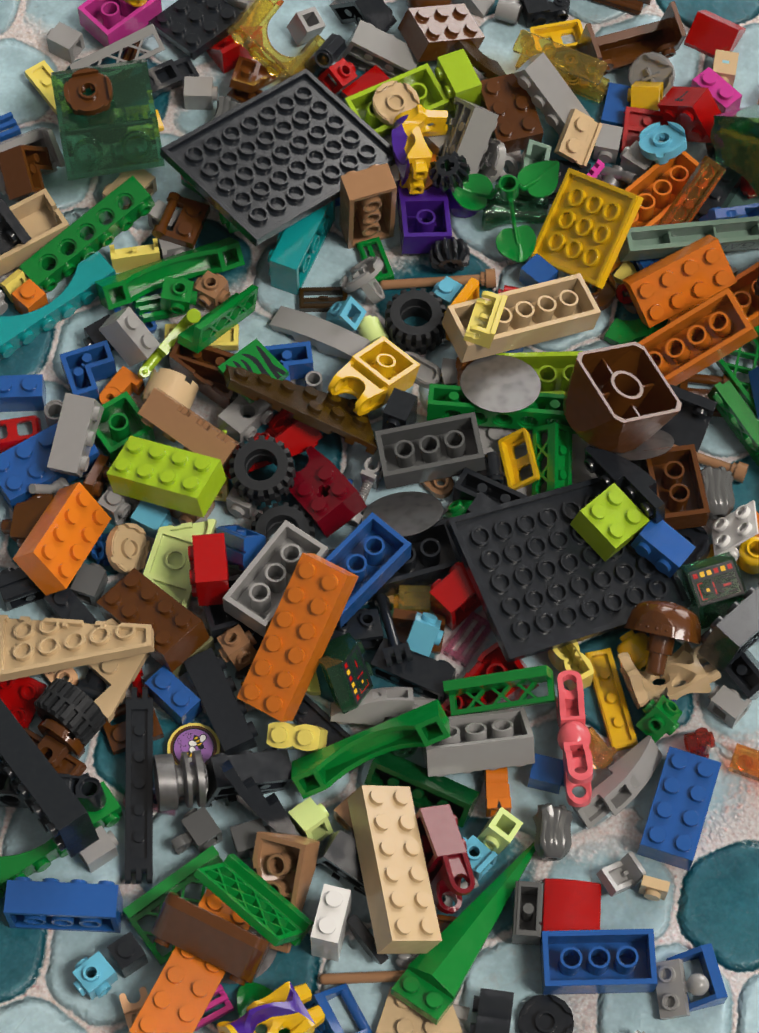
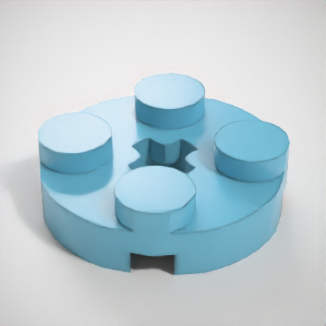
[639,122,687,165]

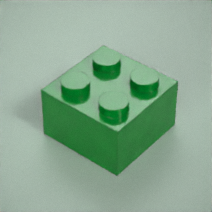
[95,391,156,465]

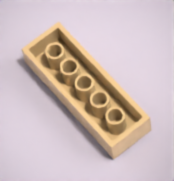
[442,273,601,363]
[347,785,442,954]

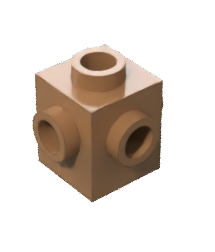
[194,270,230,311]
[217,624,257,671]

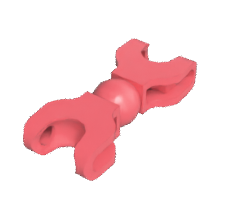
[556,670,593,807]

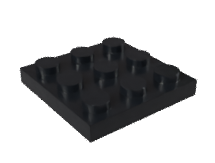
[149,0,246,60]

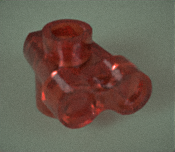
[684,727,715,758]

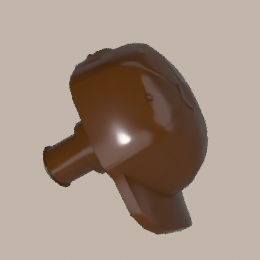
[625,601,701,677]

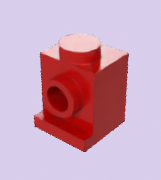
[317,58,358,94]

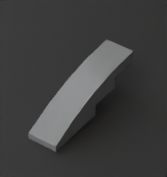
[269,306,370,360]

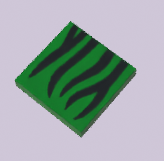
[218,338,289,405]

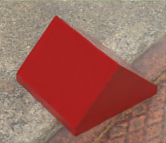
[684,10,746,58]
[206,27,263,74]

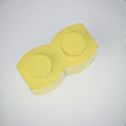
[548,642,594,690]
[266,722,328,752]

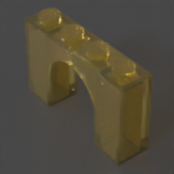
[227,0,325,82]

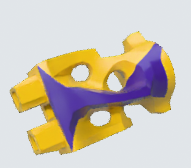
[391,105,448,194]
[217,981,325,1033]

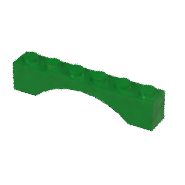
[95,237,245,310]
[291,699,450,799]
[0,781,123,899]

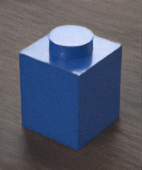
[519,254,558,286]
[527,753,565,794]

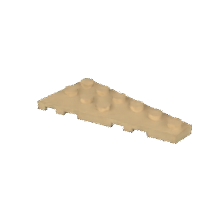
[0,615,154,682]

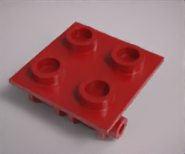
[0,676,47,729]

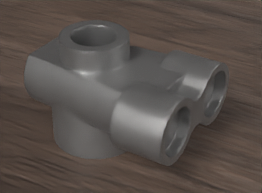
[600,165,637,190]

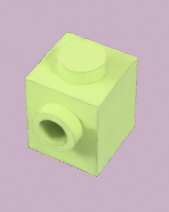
[288,797,333,841]
[477,807,523,854]

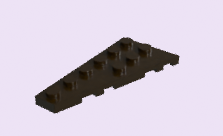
[223,366,378,455]

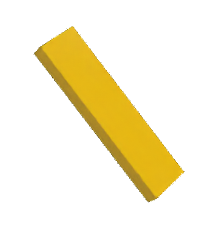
[585,648,638,752]

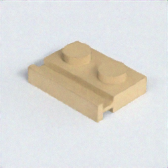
[554,108,603,168]

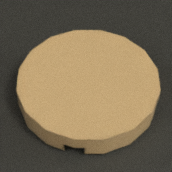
[372,80,420,127]
[106,523,151,574]

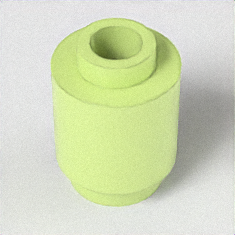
[357,315,389,344]

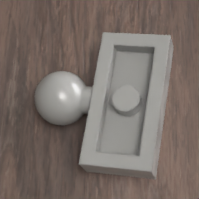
[656,959,709,1020]

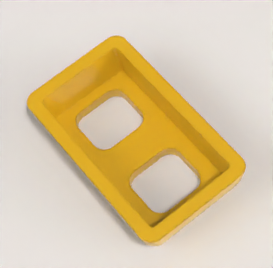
[530,19,583,55]
[498,428,540,490]

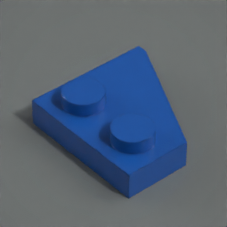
[699,203,759,221]

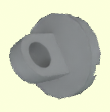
[628,52,676,96]
[478,138,518,184]
[339,256,385,304]

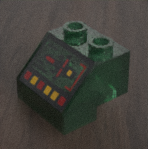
[680,552,747,629]
[319,632,373,714]

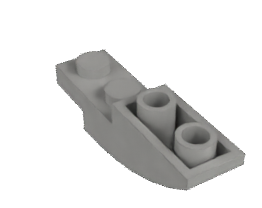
[330,687,437,727]
[572,735,662,829]

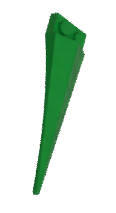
[391,842,536,1025]

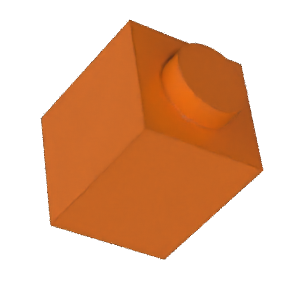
[11,278,48,315]

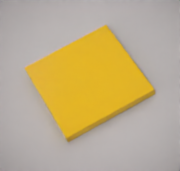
[530,168,644,289]

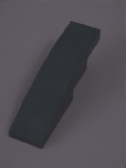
[220,760,300,836]

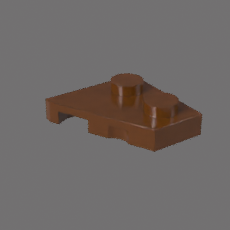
[229,56,282,94]
[83,454,110,502]

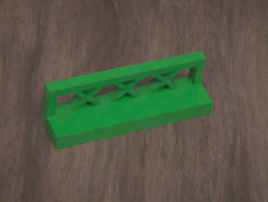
[177,284,259,354]
[707,380,759,467]
[532,422,572,495]
[443,665,556,716]

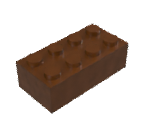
[96,568,210,672]

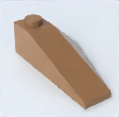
[252,831,320,953]

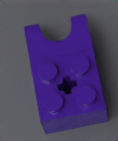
[396,177,452,254]

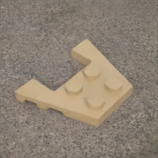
[53,618,149,723]
[376,987,463,1033]

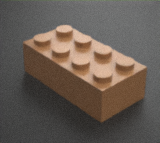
[339,163,397,249]

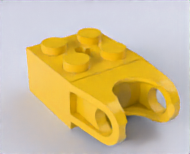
[327,336,420,416]

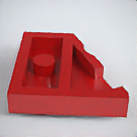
[619,106,668,153]

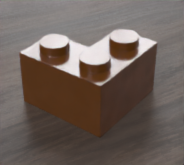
[0,145,53,201]

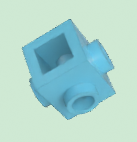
[72,951,118,1000]

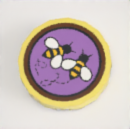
[167,723,220,765]

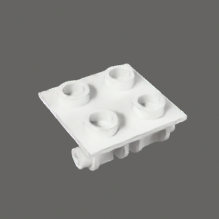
[711,500,759,562]

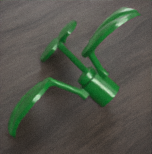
[451,161,559,263]

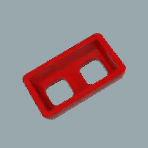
[0,415,42,453]

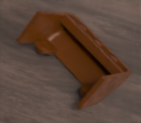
[576,1,686,76]
[151,892,272,986]

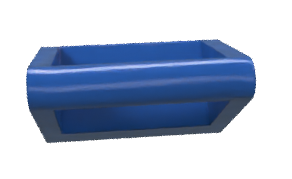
[666,943,728,1012]
[304,983,373,1033]

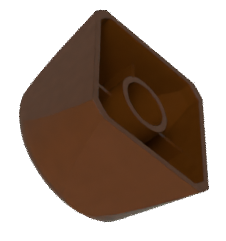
[563,342,682,453]

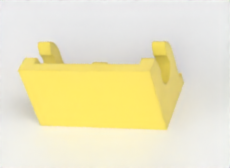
[109,238,161,273]
[463,291,508,349]

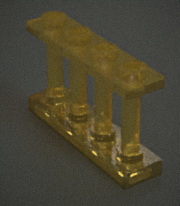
[513,29,610,103]

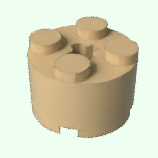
[141,368,199,409]

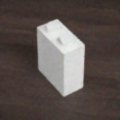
[310,884,351,961]

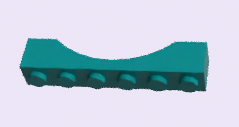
[0,251,116,360]

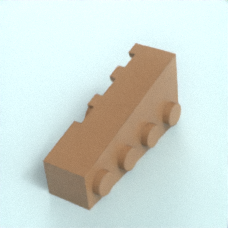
[138,388,240,470]

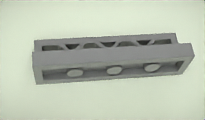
[69,23,166,89]

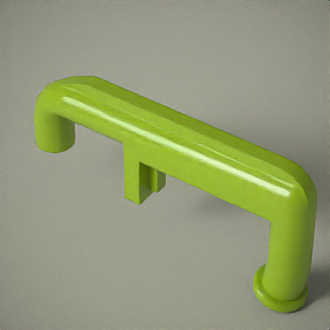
[137,308,201,379]

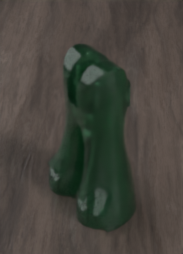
[482,188,549,231]

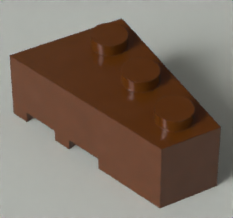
[169,338,240,409]

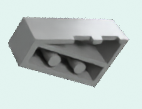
[339,20,418,79]
[441,97,499,175]
[47,392,104,478]

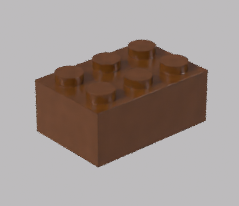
[398,3,485,62]
[480,73,544,153]
[641,444,710,530]

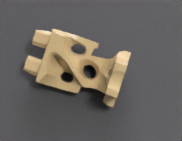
[618,641,721,709]

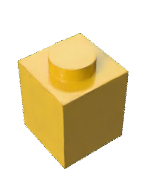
[627,81,663,110]

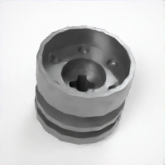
[153,750,208,812]

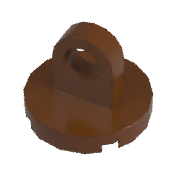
[37,718,85,768]

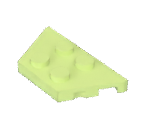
[143,519,217,608]

